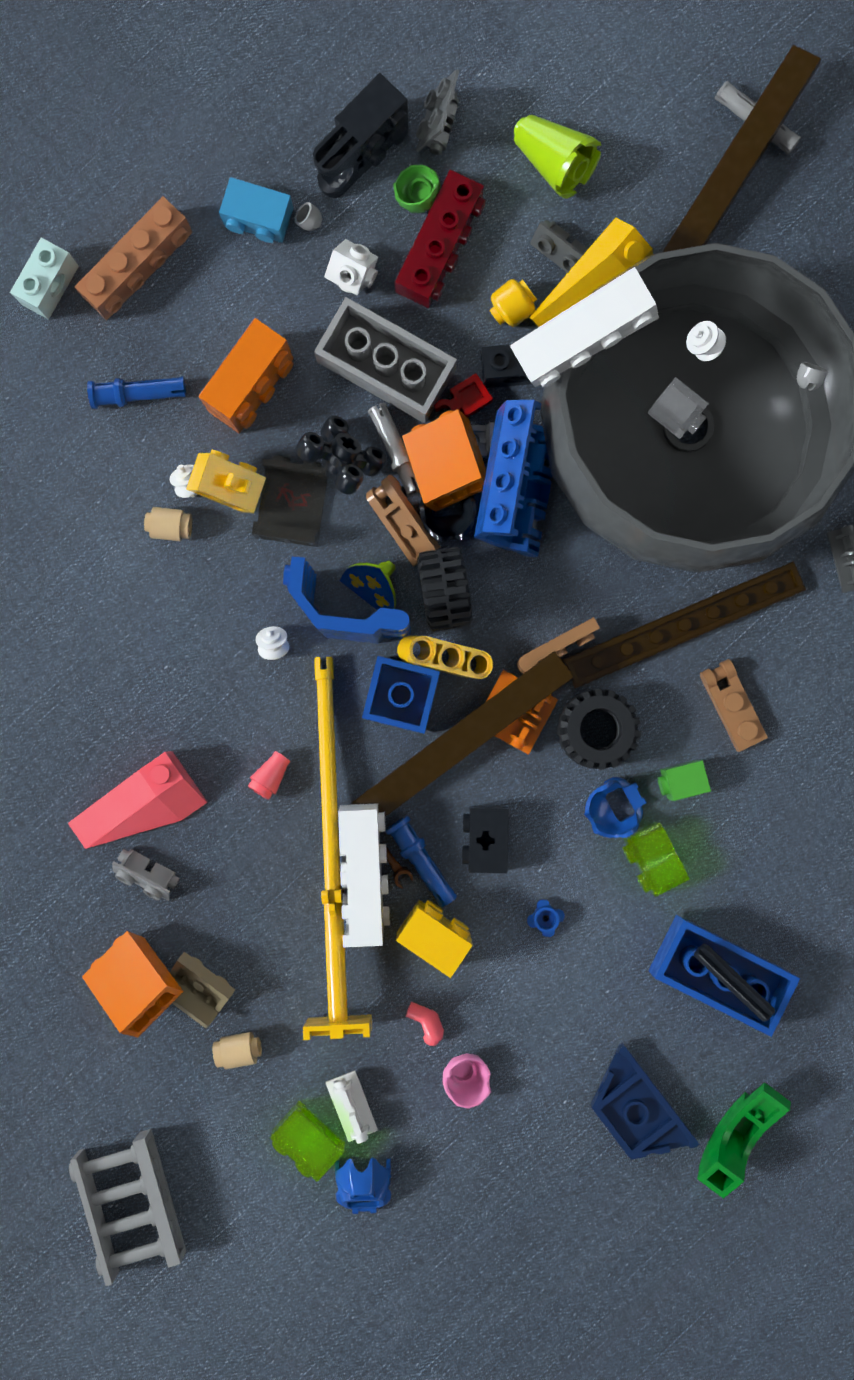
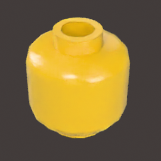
[489,279,537,327]

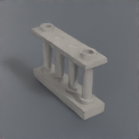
[69,1128,186,1286]

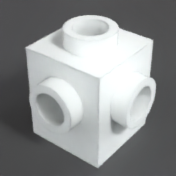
[324,239,378,295]

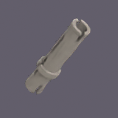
[715,81,801,155]
[368,403,420,496]

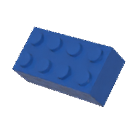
[648,914,800,1037]

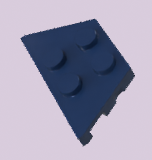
[590,1042,700,1160]

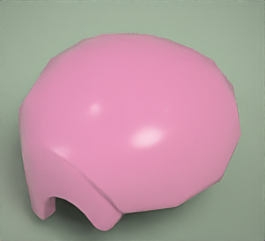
[443,1053,491,1109]

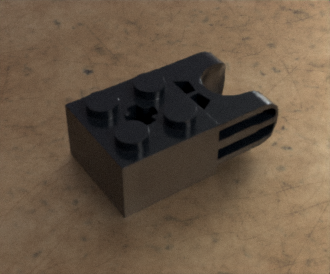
[313,72,408,198]

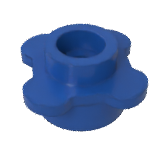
[527,899,565,937]

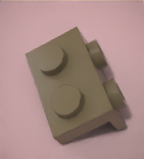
[170,952,235,1028]

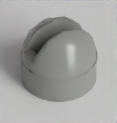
[295,202,322,232]
[797,362,828,391]

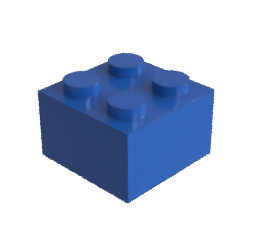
[362,656,440,734]

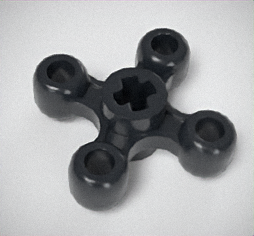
[296,415,386,495]

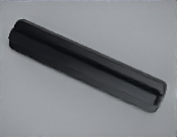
[694,943,775,1022]

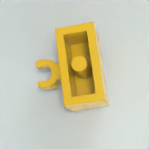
[186,450,266,513]

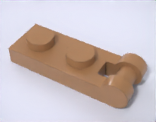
[366,475,440,567]
[517,617,600,674]
[700,659,768,752]

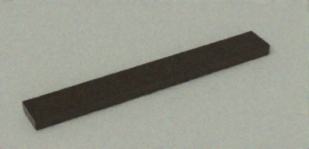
[663,45,821,252]
[562,561,806,689]
[351,651,574,817]

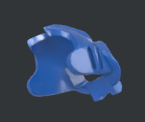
[584,777,647,838]
[335,1158,391,1214]

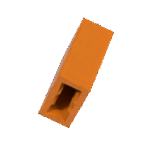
[402,409,486,512]
[82,931,184,1038]

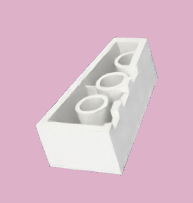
[510,267,659,387]
[338,803,390,948]

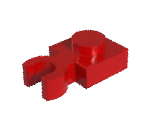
[434,373,493,418]

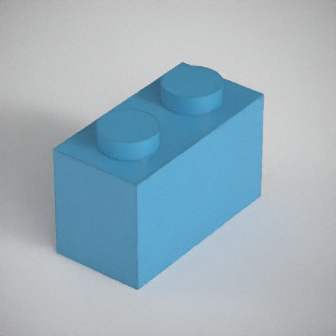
[219,177,294,243]

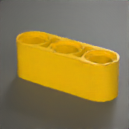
[397,635,493,679]

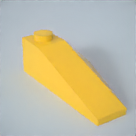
[529,218,653,327]

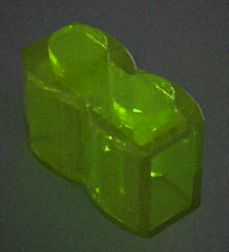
[622,821,690,897]

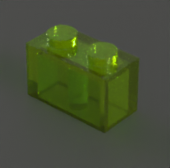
[270,1100,345,1182]

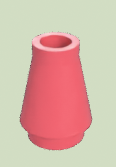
[248,751,291,800]

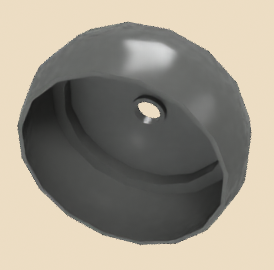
[540,243,854,573]

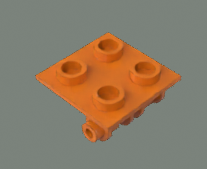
[486,669,559,755]

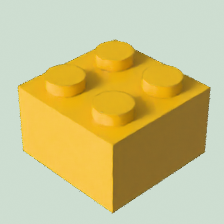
[396,900,473,978]

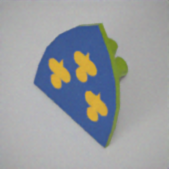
[340,561,396,610]

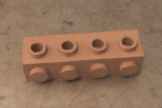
[74,196,193,321]

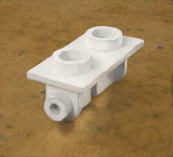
[325,1070,378,1144]

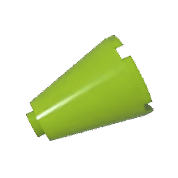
[514,114,601,199]

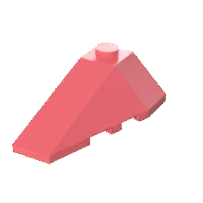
[68,751,208,849]

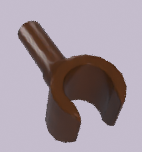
[386,846,413,889]

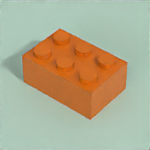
[198,318,294,434]

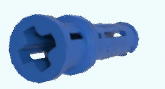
[87,376,187,409]
[385,815,457,908]

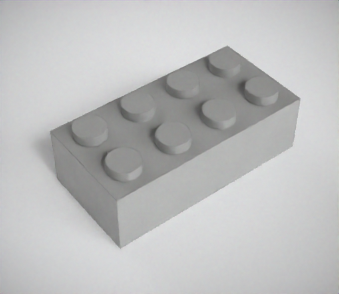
[314,297,457,424]

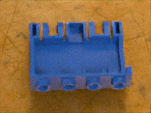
[474,399,553,557]
[283,556,411,644]

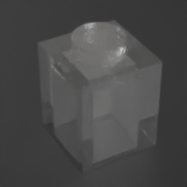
[648,377,709,439]

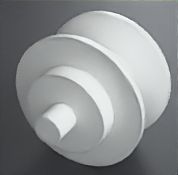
[686,321,726,361]
[169,465,197,498]
[255,626,289,660]

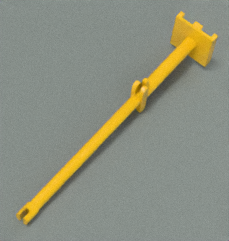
[303,657,372,1040]

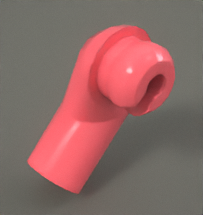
[405,1002,444,1046]

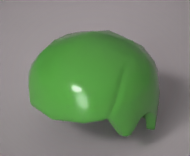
[393,164,441,213]

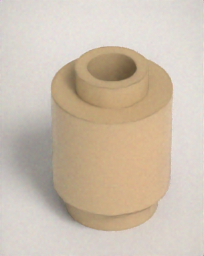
[144,507,192,541]
[212,1032,262,1070]

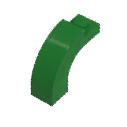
[697,1082,791,1199]

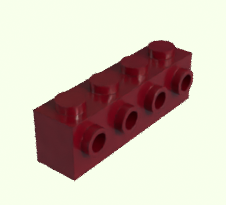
[395,170,486,309]

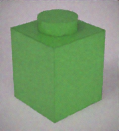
[658,760,711,801]

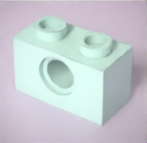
[10,237,79,320]

